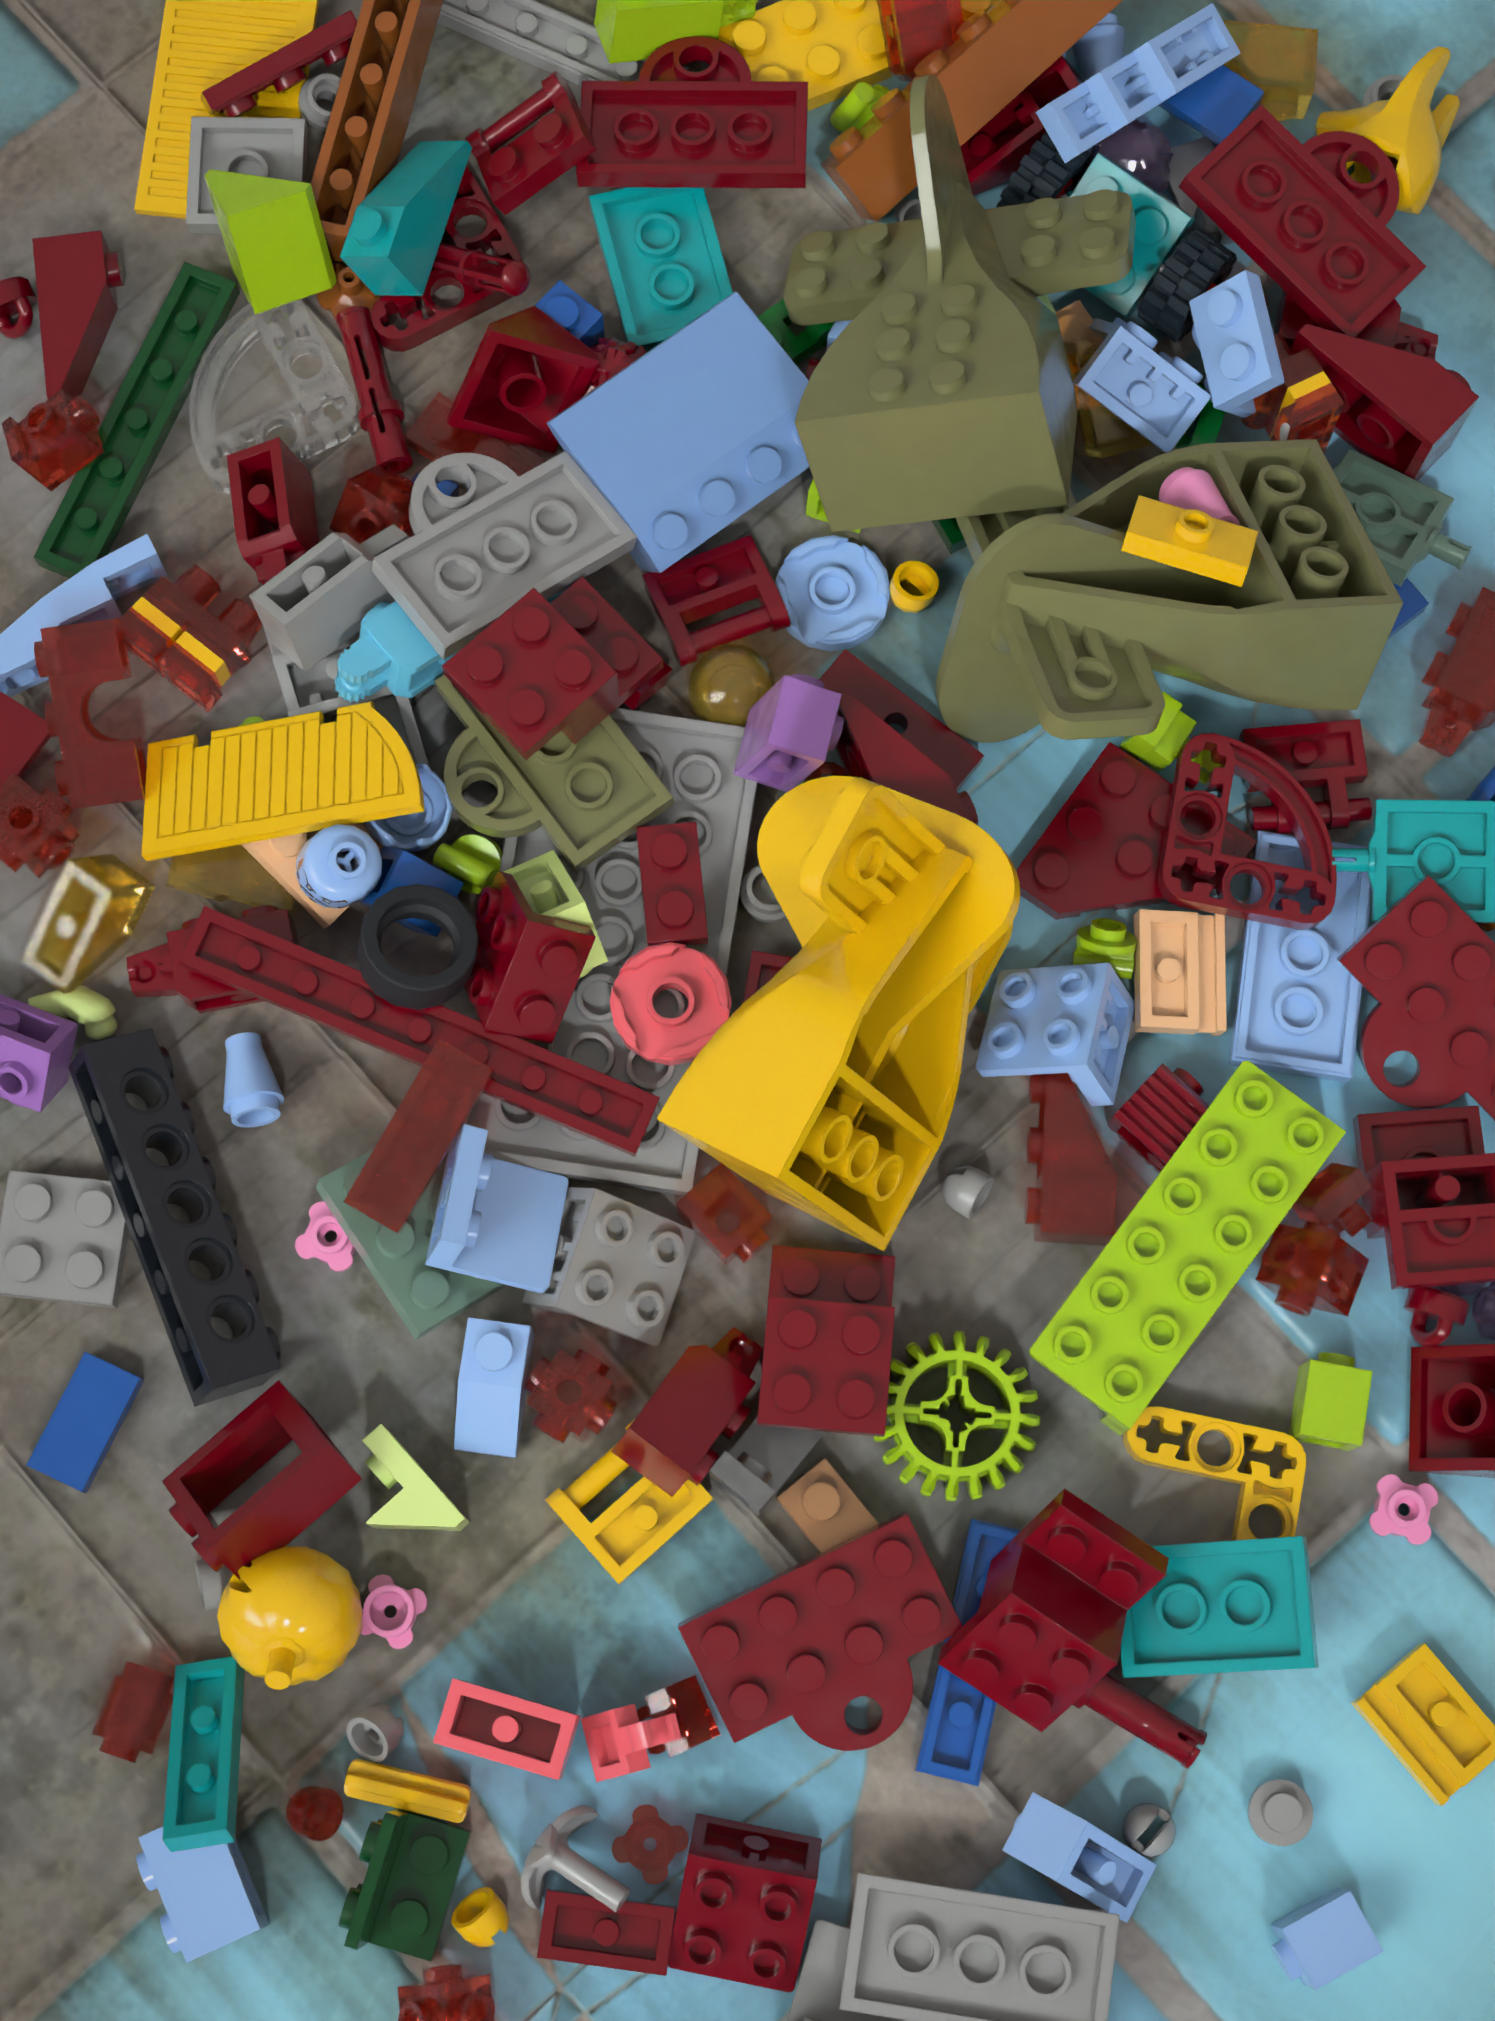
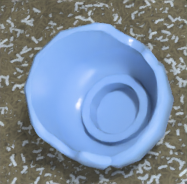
[363,763,453,852]

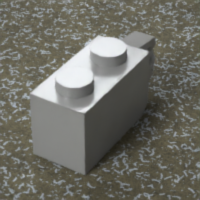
[249,524,409,672]

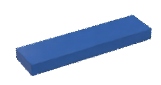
[915,1519,1021,1786]

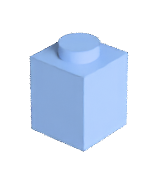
[1271,1887,1384,1990]

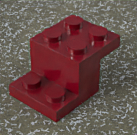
[442,576,663,760]
[1352,1105,1495,1290]
[757,1245,896,1437]
[937,1488,1169,1732]

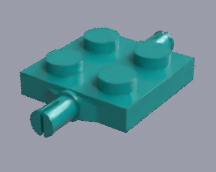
[1332,799,1495,923]

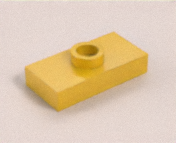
[1121,495,1258,587]

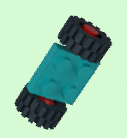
[996,132,1237,343]

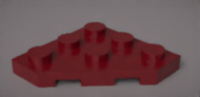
[1016,742,1257,920]

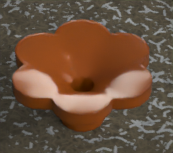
[317,263,384,321]

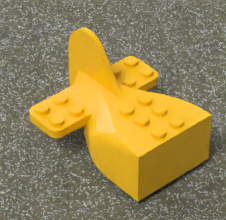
[657,776,1020,1251]

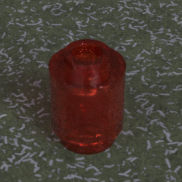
[91,1661,174,1763]

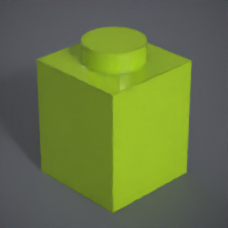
[1288,1352,1373,1451]

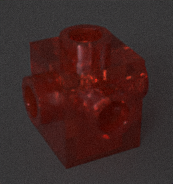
[329,465,415,544]
[0,773,80,879]
[1256,1221,1369,1316]
[524,1349,618,1444]
[397,1964,495,2021]

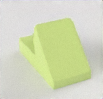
[362,1424,470,1531]

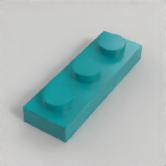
[162,1656,245,1852]

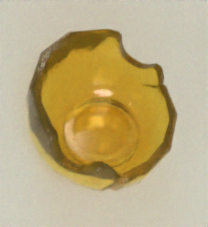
[688,643,776,727]

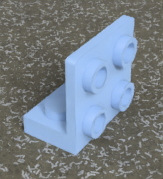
[1073,317,1212,453]
[975,963,1134,1106]
[425,1124,568,1293]

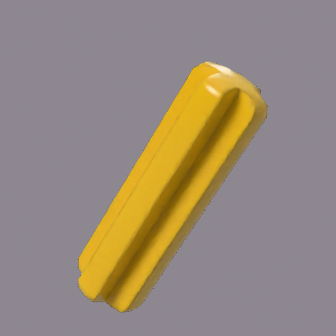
[344,1758,471,1823]

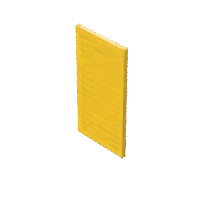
[134,0,319,219]

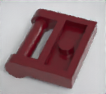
[465,71,596,216]
[642,535,790,667]

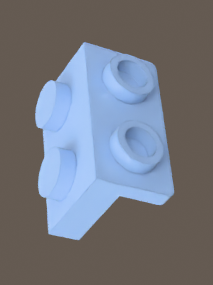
[1189,270,1285,418]

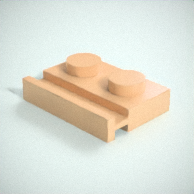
[1134,909,1227,1036]

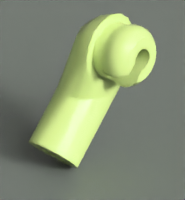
[28,985,118,1040]

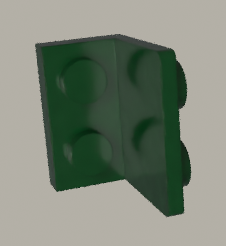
[339,1809,472,1962]

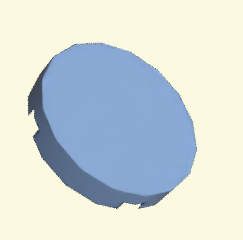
[775,535,890,652]

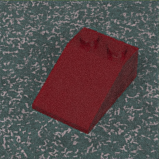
[1279,324,1479,481]
[835,690,978,825]

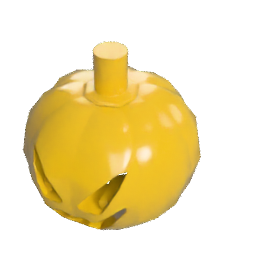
[217,1545,363,1690]

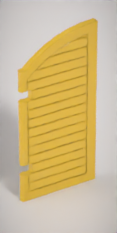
[141,701,425,861]

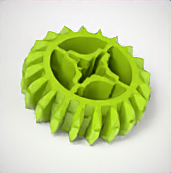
[872,1331,1040,1502]

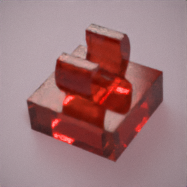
[1292,1162,1372,1237]
[637,1675,721,1758]

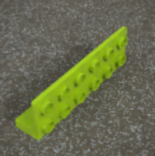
[1029,1061,1346,1436]

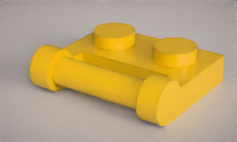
[545,1419,713,1585]

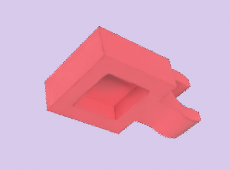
[581,1703,682,1782]

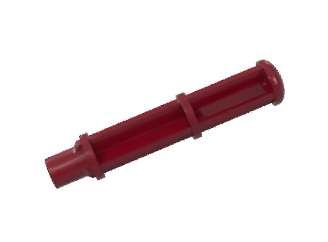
[431,243,530,296]

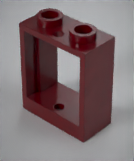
[162,1380,362,1579]

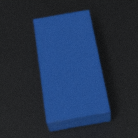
[26,1352,144,1494]

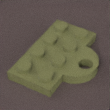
[435,675,673,873]

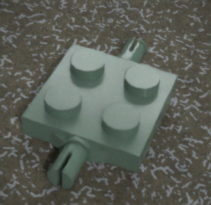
[1332,449,1472,587]

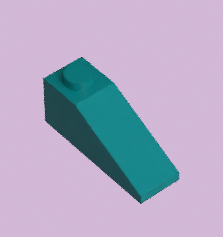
[340,141,472,296]

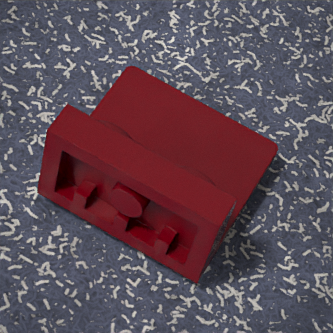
[668,1813,822,1992]

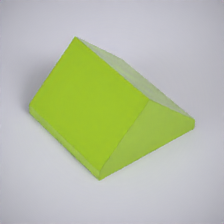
[204,169,337,314]

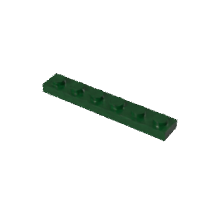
[34,262,240,578]

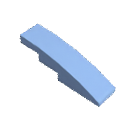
[1035,3,1241,163]
[0,534,168,697]

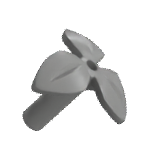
[520,1805,630,1912]

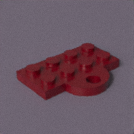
[576,36,808,188]
[1179,104,1426,337]
[1337,875,1495,1121]
[678,1511,963,1751]

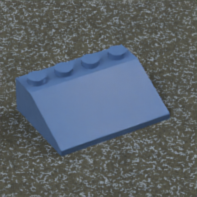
[546,292,809,573]

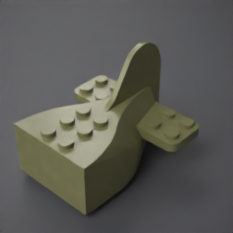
[783,74,1136,532]
[935,439,1403,743]

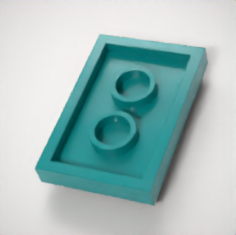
[589,187,733,352]
[1121,1536,1319,1678]

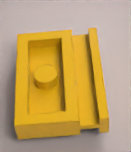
[1351,1643,1495,1806]

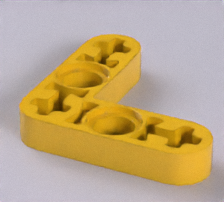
[1123,1406,1306,1541]

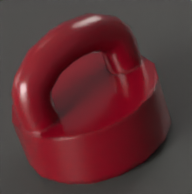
[0,276,37,339]
[1404,1287,1470,1347]

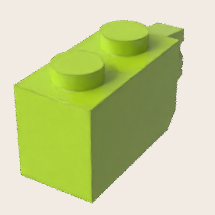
[594,0,758,64]

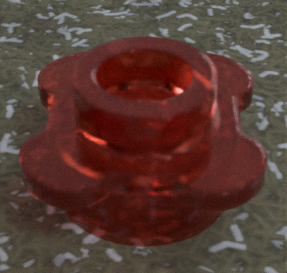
[612,1804,689,1884]

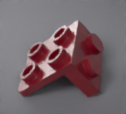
[464,871,596,1044]

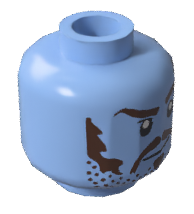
[296,824,382,909]

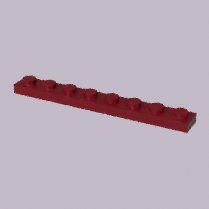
[178,906,660,1157]

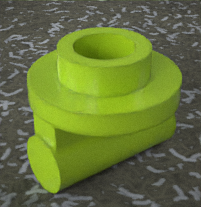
[830,82,889,132]
[433,834,503,894]
[1071,918,1137,979]

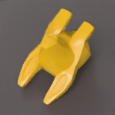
[1315,46,1460,215]

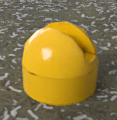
[889,561,939,613]
[451,1887,509,1947]

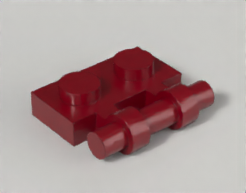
[1239,719,1372,834]

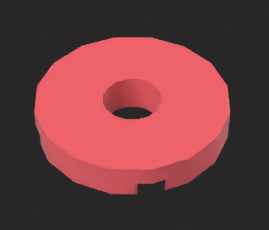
[609,942,732,1066]

